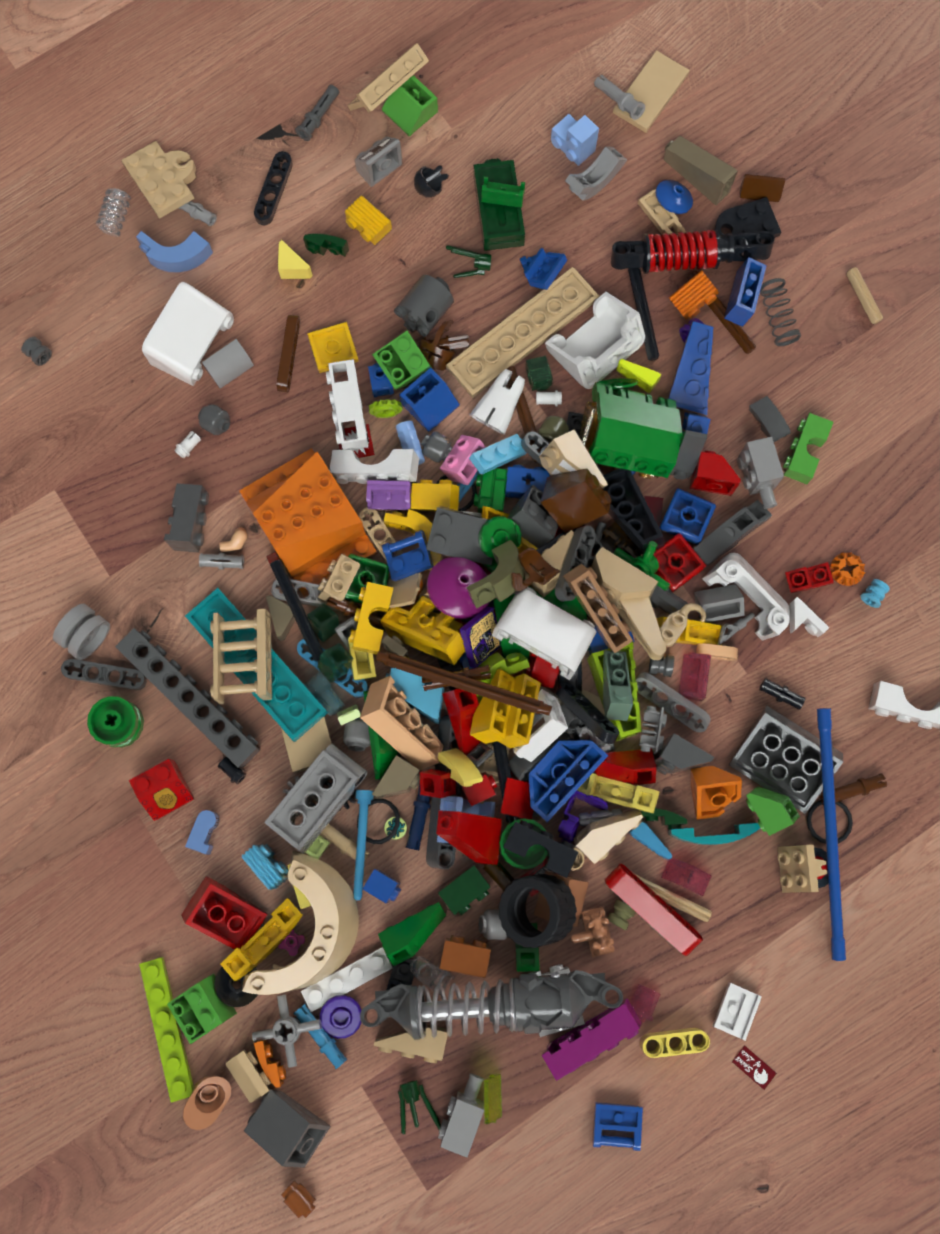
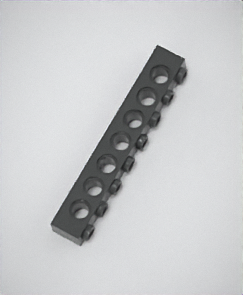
[115,628,260,769]

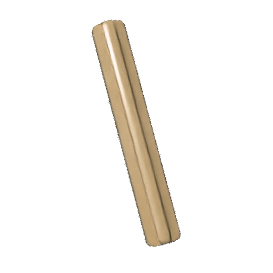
[636,875,712,922]

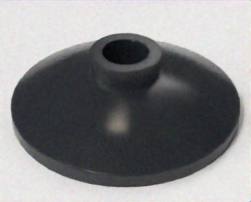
[214,967,258,1007]

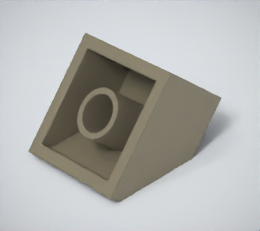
[372,755,420,799]

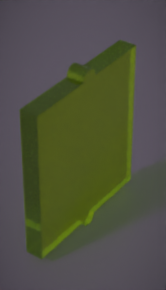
[484,1074,502,1124]

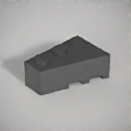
[164,483,209,552]

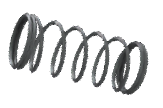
[760,278,801,346]

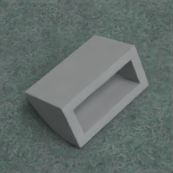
[202,339,254,389]
[694,584,744,623]

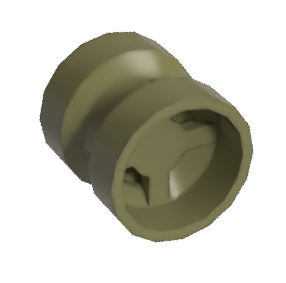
[607,899,636,931]

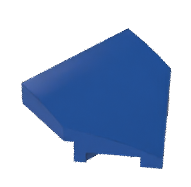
[520,248,567,290]

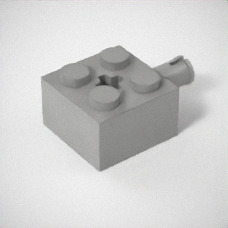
[737,437,784,509]
[438,1073,484,1158]

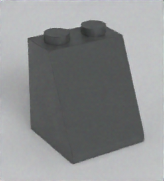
[244,1089,331,1168]

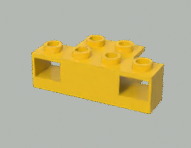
[380,596,465,665]

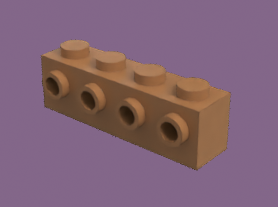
[563,564,633,653]

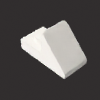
[789,597,829,637]

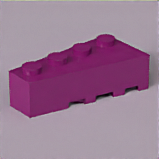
[542,998,642,1081]

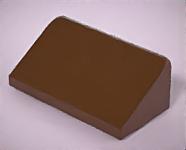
[740,174,785,202]

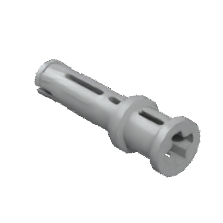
[594,75,645,120]

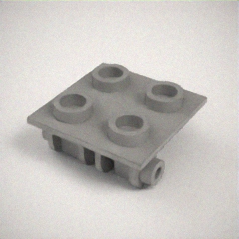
[639,706,667,755]

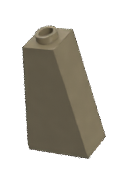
[663,136,738,205]

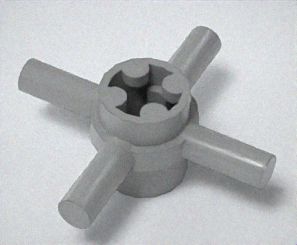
[252,994,322,1068]

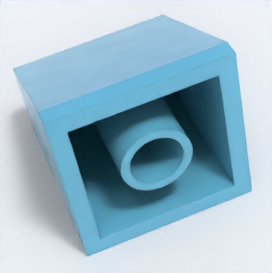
[386,668,445,724]

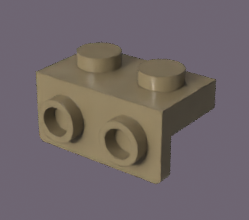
[381,635,409,668]

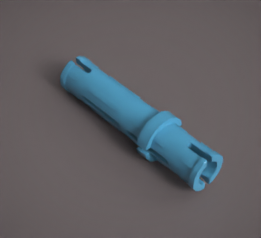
[293,1004,348,1069]

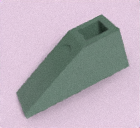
[603,650,633,721]

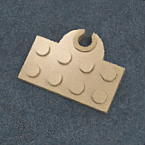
[121,141,196,219]

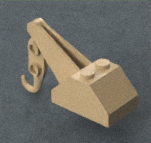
[591,547,706,660]

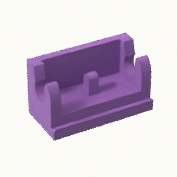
[366,480,412,510]

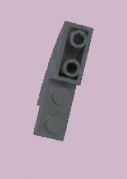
[694,500,772,567]

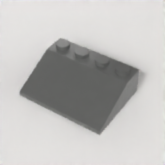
[729,705,843,814]

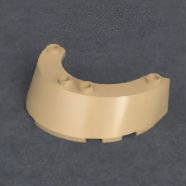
[242,850,359,995]

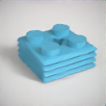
[242,844,288,890]

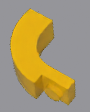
[384,509,442,570]

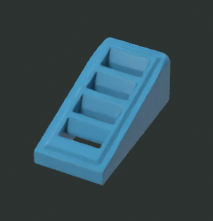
[628,822,672,860]

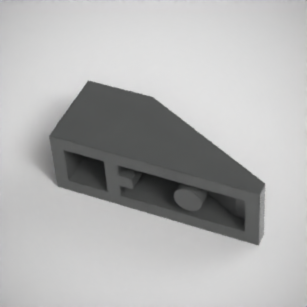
[670,430,708,480]

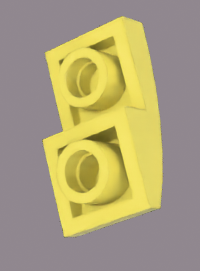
[438,748,483,787]

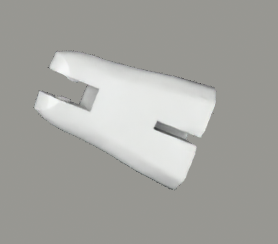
[469,369,525,435]

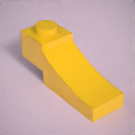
[656,617,722,645]

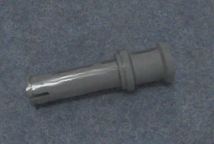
[295,85,339,141]

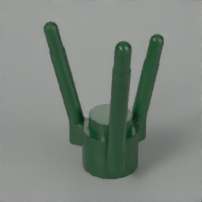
[446,246,491,278]
[398,1080,441,1135]

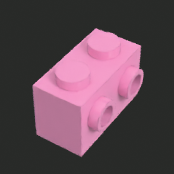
[440,435,486,485]

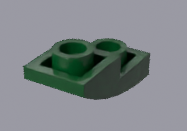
[303,234,349,257]
[640,808,687,830]

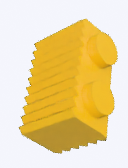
[345,195,392,245]

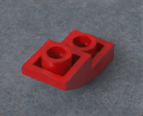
[785,562,834,593]

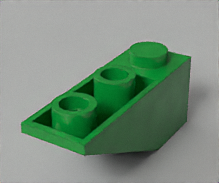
[378,902,446,966]

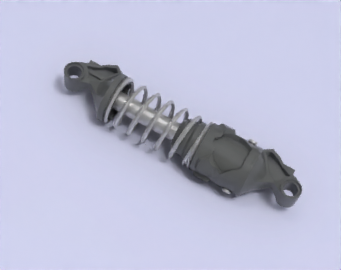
[360,970,623,1040]

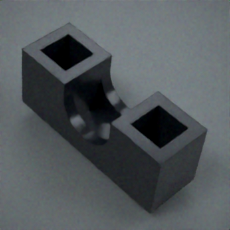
[503,820,579,878]

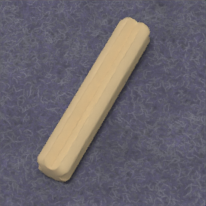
[846,267,883,324]

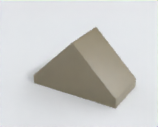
[266,595,296,641]

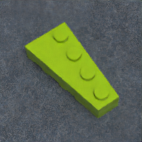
[587,642,642,741]

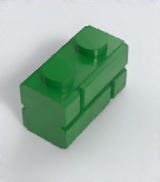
[474,469,508,514]

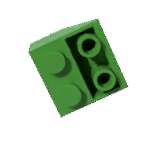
[382,75,438,136]
[372,331,432,390]
[746,787,800,836]
[167,974,237,1044]

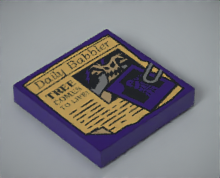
[460,607,501,668]

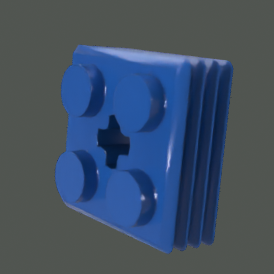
[660,488,716,545]

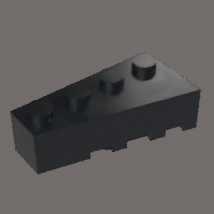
[603,468,664,554]

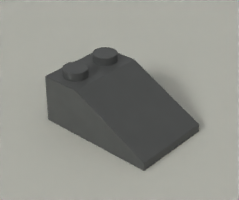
[426,506,493,565]

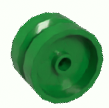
[87,696,144,748]
[499,818,548,869]

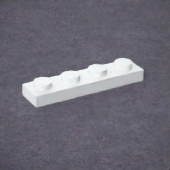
[301,947,393,1012]

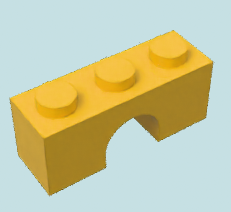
[349,582,393,655]

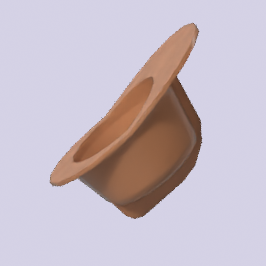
[183,1075,231,1130]

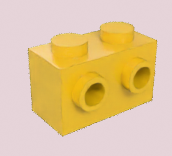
[410,480,460,511]

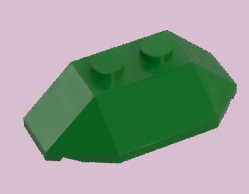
[363,691,402,780]

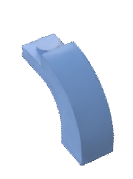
[136,231,213,272]

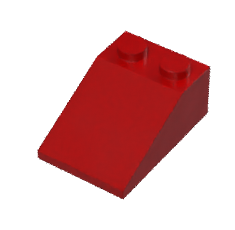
[181,876,268,950]

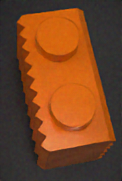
[669,270,719,320]

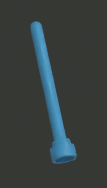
[353,790,374,901]

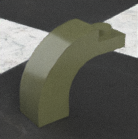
[466,540,524,608]

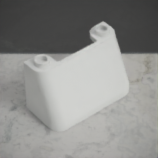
[142,282,234,386]
[545,292,645,389]
[702,553,790,641]
[492,587,597,680]

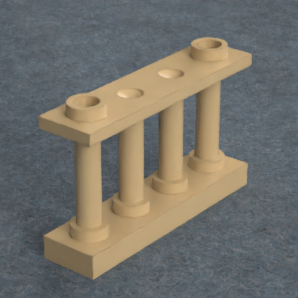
[210,609,272,704]

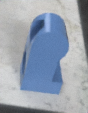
[185,810,220,855]

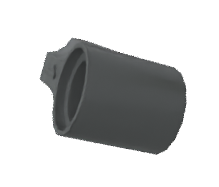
[650,585,688,615]

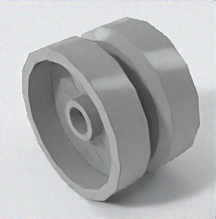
[53,604,110,660]

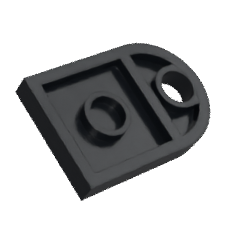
[715,197,781,241]

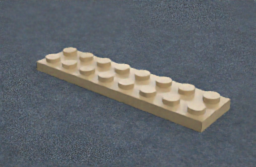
[446,267,599,398]

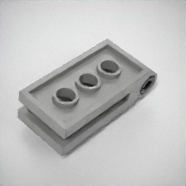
[264,744,367,854]

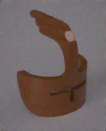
[418,320,456,371]
[511,548,561,592]

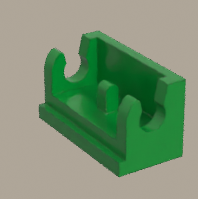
[481,176,525,208]

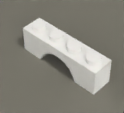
[329,449,419,484]
[868,681,940,729]

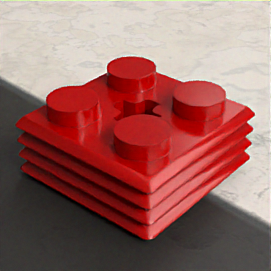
[653,533,706,593]

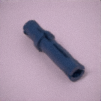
[405,783,431,851]

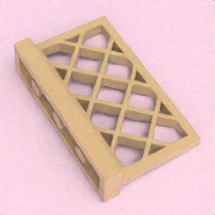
[347,43,429,113]

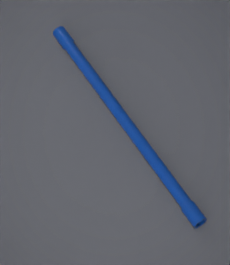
[817,708,846,961]

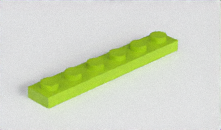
[139,957,194,1103]

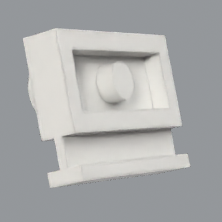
[712,982,762,1041]

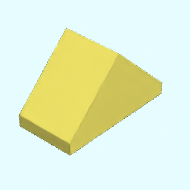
[278,240,313,279]
[348,637,376,680]

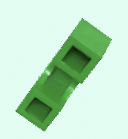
[783,413,833,484]

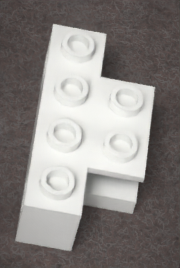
[326,359,368,450]

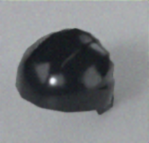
[414,165,449,198]

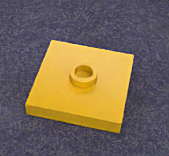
[307,322,359,373]

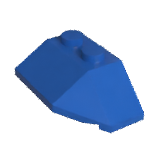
[528,740,608,822]

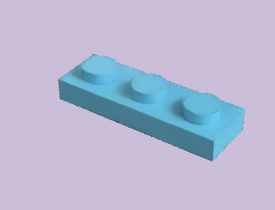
[469,434,527,475]

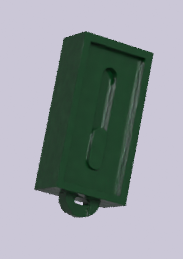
[473,158,525,251]

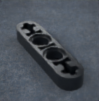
[254,151,293,226]
[556,682,620,744]

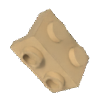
[318,554,360,602]
[226,1049,271,1103]

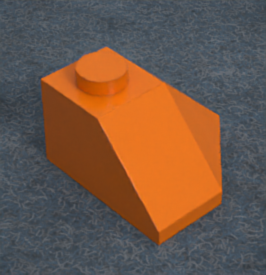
[691,766,742,820]

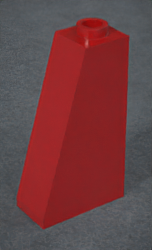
[436,810,502,865]

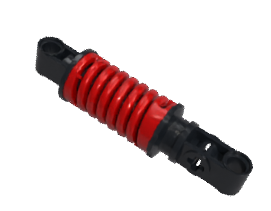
[611,229,775,274]

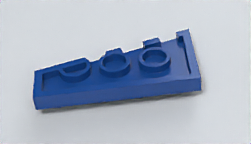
[668,321,713,415]

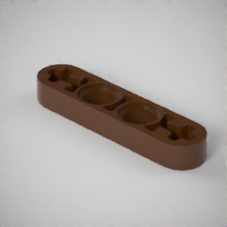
[277,315,300,393]

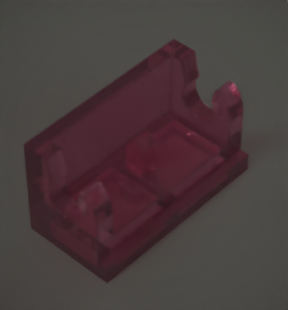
[679,653,711,701]

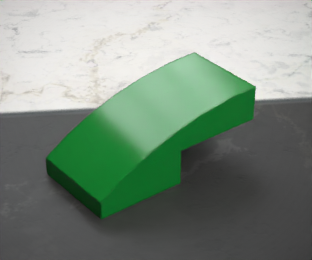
[515,923,540,972]

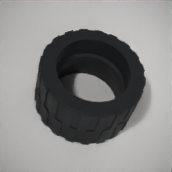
[498,874,577,948]

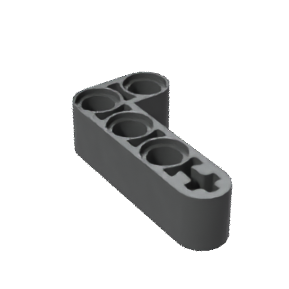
[509,704,585,783]

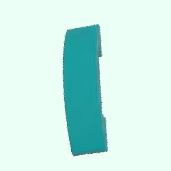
[668,823,760,845]

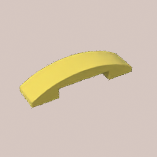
[577,773,660,814]

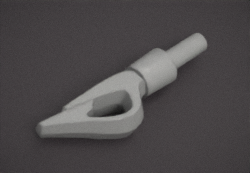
[717,613,755,645]

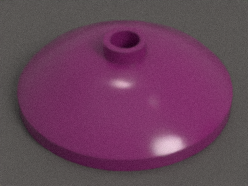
[427,557,489,619]

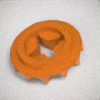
[830,552,866,586]

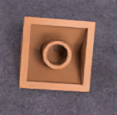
[534,870,589,927]

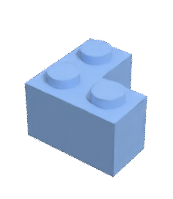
[551,114,599,166]

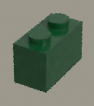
[438,865,490,915]

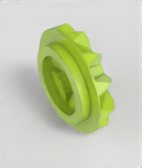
[369,399,403,418]

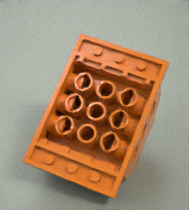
[239,448,378,598]

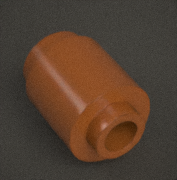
[281,1180,316,1218]

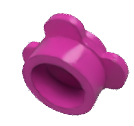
[278,929,305,956]

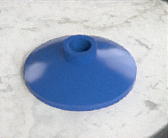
[655,180,693,214]

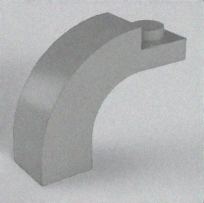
[565,147,627,201]

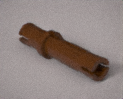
[325,597,386,632]
[422,665,491,691]
[819,773,887,806]

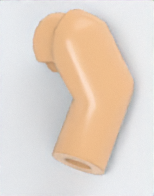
[219,527,247,553]

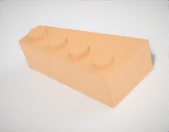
[360,675,443,770]

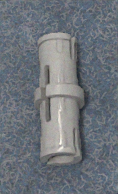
[179,201,217,226]
[199,552,244,570]

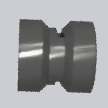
[21,337,52,366]
[649,655,675,677]

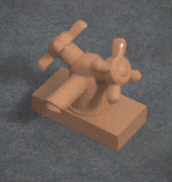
[571,906,615,957]

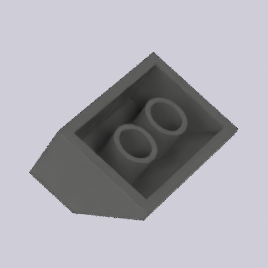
[654,734,714,775]

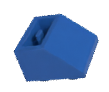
[399,368,460,432]

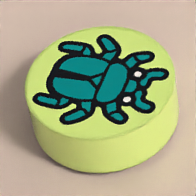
[384,817,407,840]

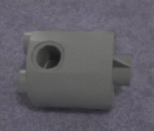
[394,274,454,337]

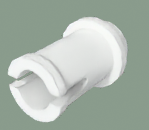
[536,390,562,406]
[175,431,201,458]

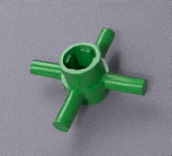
[614,541,670,591]

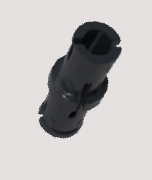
[759,678,806,710]

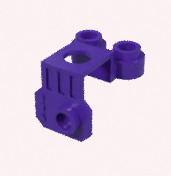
[558,791,608,844]

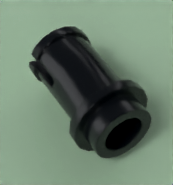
[217,757,246,784]

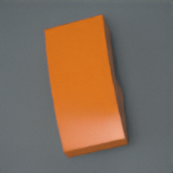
[254,1040,286,1088]

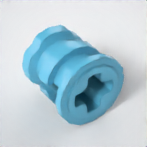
[860,579,890,608]

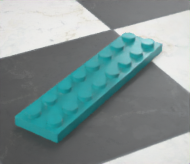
[185,588,328,742]

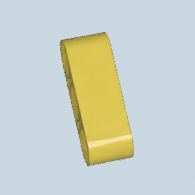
[640,1028,710,1058]

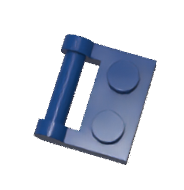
[382,530,434,582]
[593,1102,643,1151]

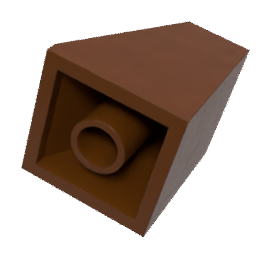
[541,469,611,533]

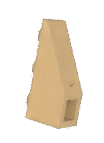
[524,530,574,597]
[573,809,643,864]
[374,1024,447,1063]

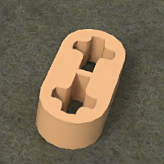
[696,644,738,661]

